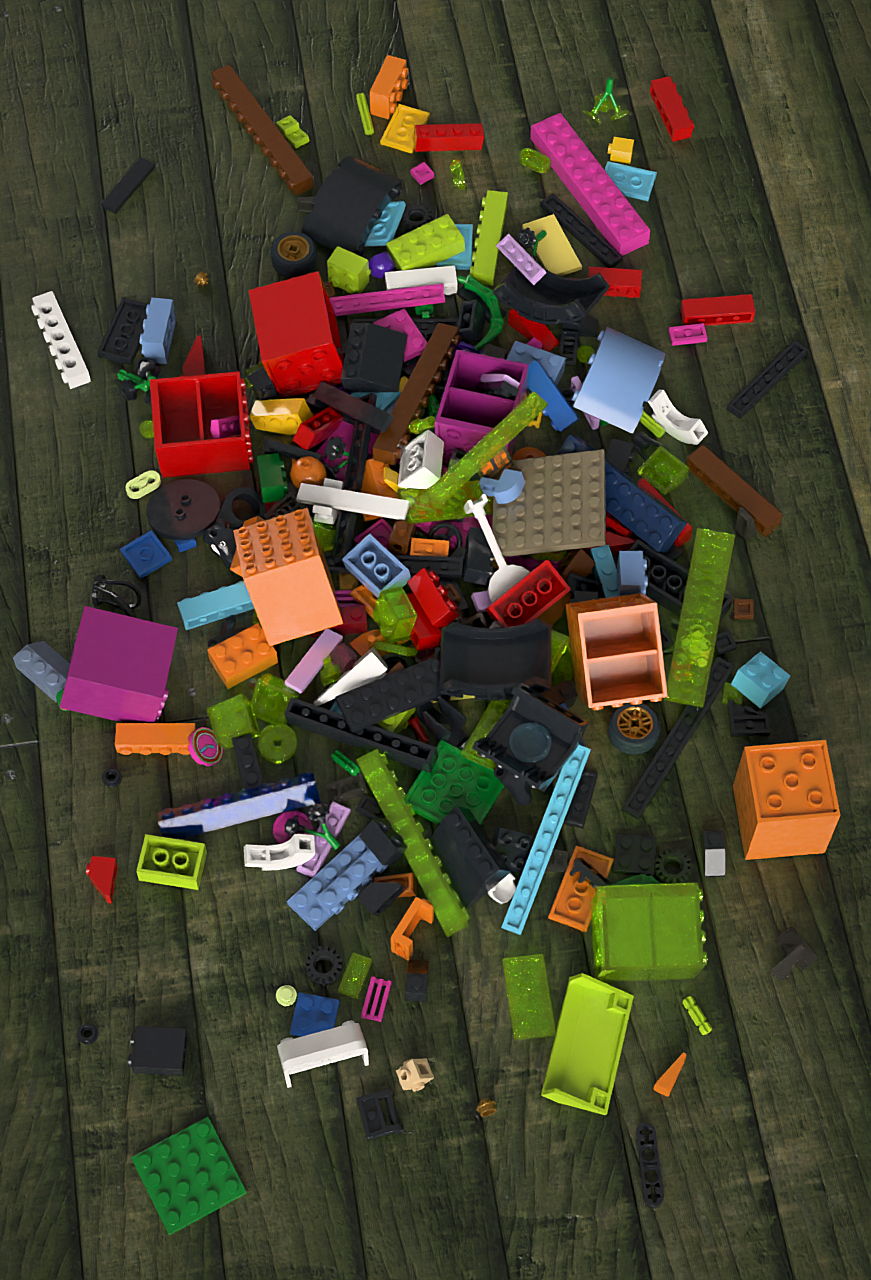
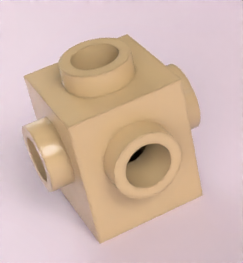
[396,1058,434,1092]

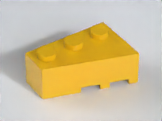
[249,398,313,435]

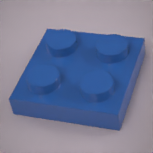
[120,530,172,579]
[290,992,340,1037]

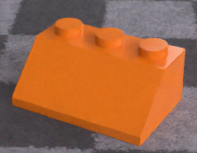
[360,458,400,522]

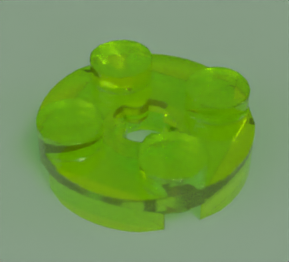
[258,724,298,764]

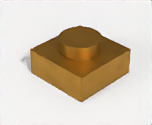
[339,573,359,590]

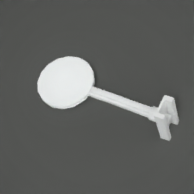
[463,494,530,603]

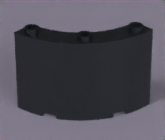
[301,155,403,256]
[492,255,610,325]
[439,619,552,700]

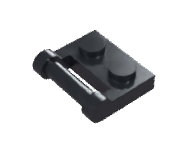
[356,1089,404,1141]

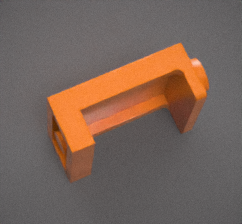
[391,897,434,961]

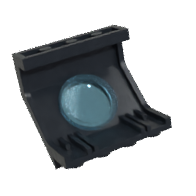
[472,683,589,792]

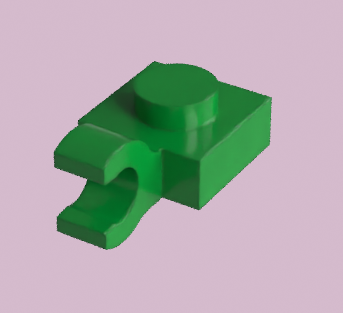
[414,304,433,319]

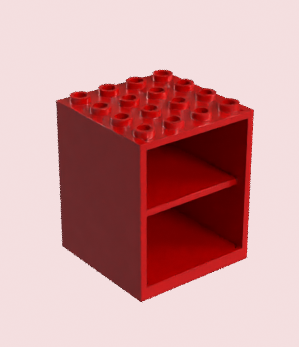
[249,271,345,399]
[150,371,253,478]

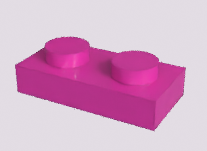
[668,323,707,346]

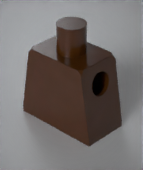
[388,519,416,555]

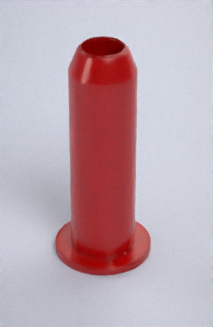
[408,717,429,744]

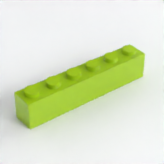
[470,190,508,286]

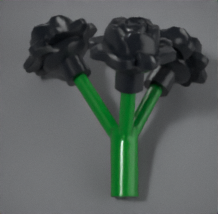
[505,228,547,265]
[284,800,341,850]

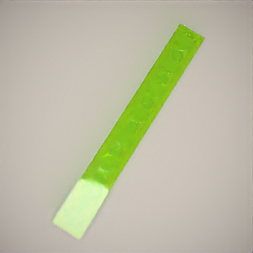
[426,391,548,506]

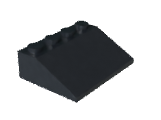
[341,323,408,393]
[425,806,511,910]

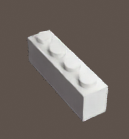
[385,266,457,295]

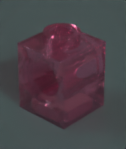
[329,643,357,675]

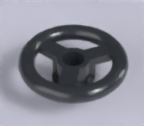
[427,522,462,557]

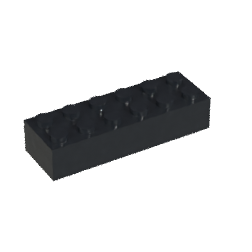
[616,539,733,636]

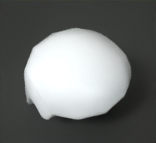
[488,873,517,904]

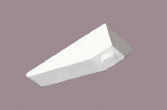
[313,647,388,706]

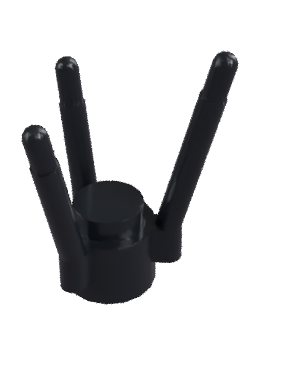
[632,431,670,475]

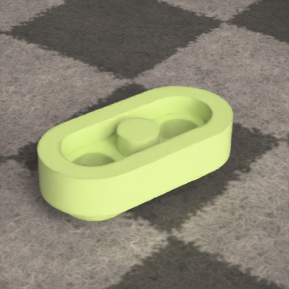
[126,471,161,499]

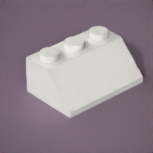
[398,429,444,489]

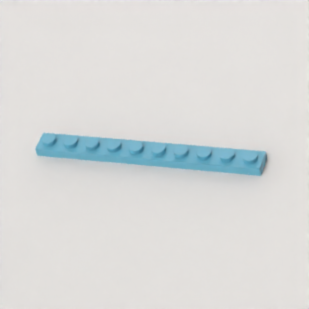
[501,745,591,935]

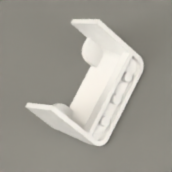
[277,1021,369,1088]

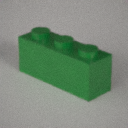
[257,453,288,503]

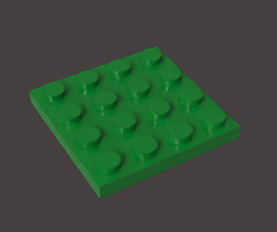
[402,740,505,826]
[131,1117,247,1235]

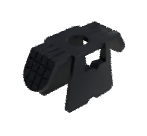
[416,697,473,749]

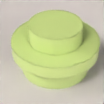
[276,985,297,1006]

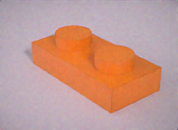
[410,538,449,557]

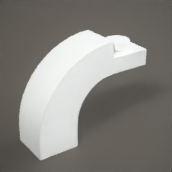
[648,390,708,445]
[312,478,344,524]
[244,834,315,870]

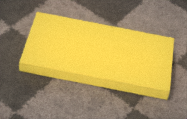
[522,214,582,276]

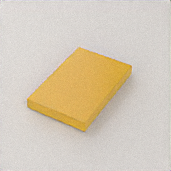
[380,104,430,154]

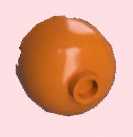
[290,456,328,490]

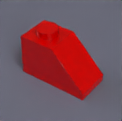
[86,856,118,903]

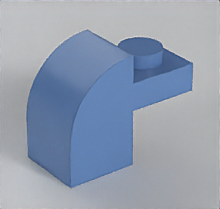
[479,469,525,504]

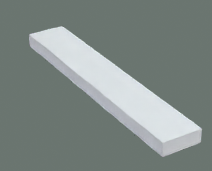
[296,483,410,520]

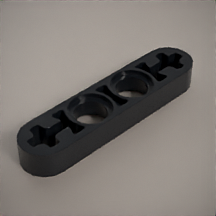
[636,1122,664,1208]

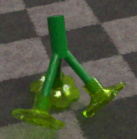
[583,77,629,123]

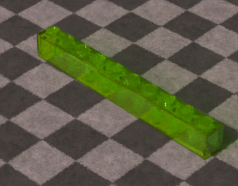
[356,749,470,937]

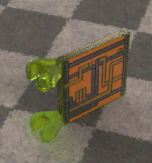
[461,438,514,496]

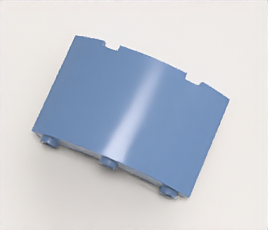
[572,327,665,434]

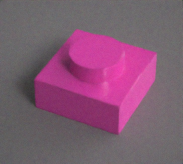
[410,162,434,185]

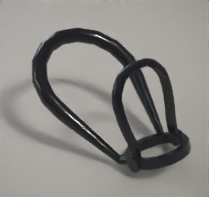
[92,574,141,618]

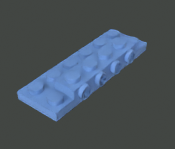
[287,835,388,931]

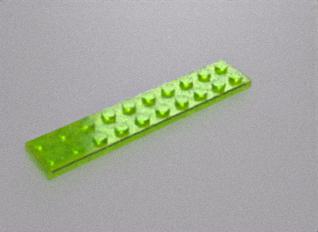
[664,528,735,708]

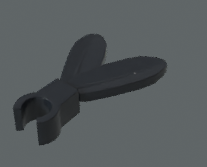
[208,615,248,647]

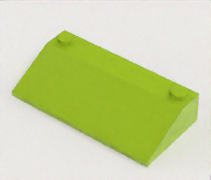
[541,973,634,1115]

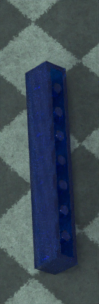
[158,773,321,839]

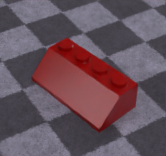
[485,560,571,628]

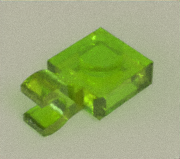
[320,656,341,686]

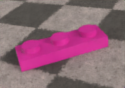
[210,415,241,439]

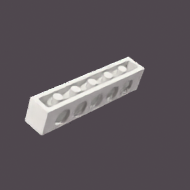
[31,291,91,389]

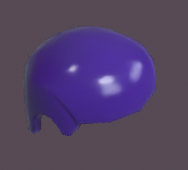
[368,252,395,279]

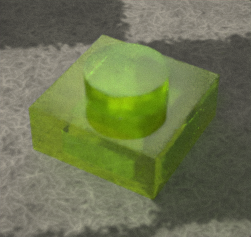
[722,683,743,706]

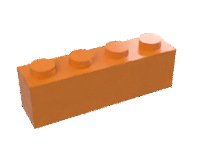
[115,723,196,755]

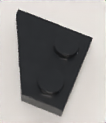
[727,699,771,737]

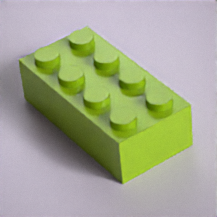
[386,214,465,271]

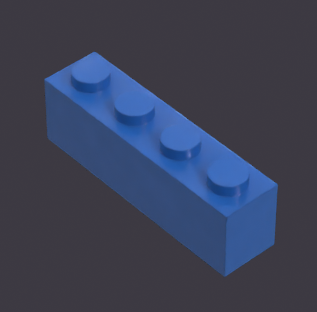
[527,359,580,432]

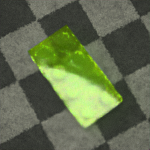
[502,954,556,1041]

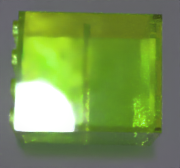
[591,883,707,982]

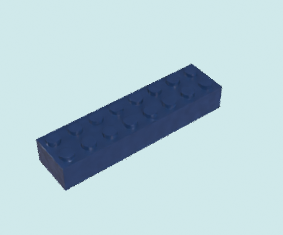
[556,435,688,553]

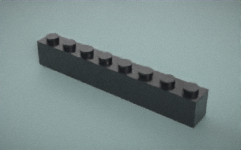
[284,697,438,774]

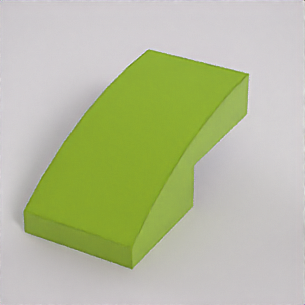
[276,115,310,149]

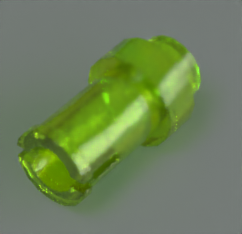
[409,416,435,434]

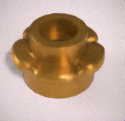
[194,271,210,287]
[476,1098,497,1117]

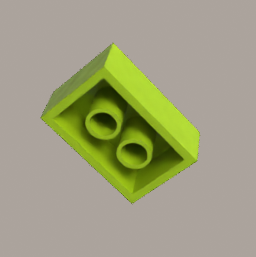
[136,834,207,890]

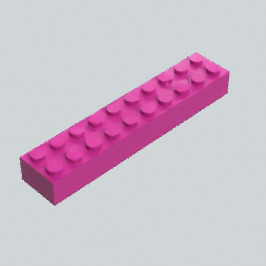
[530,113,651,256]

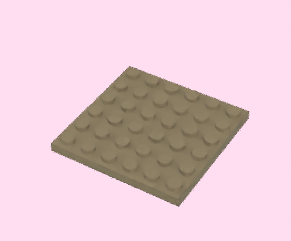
[492,449,606,558]

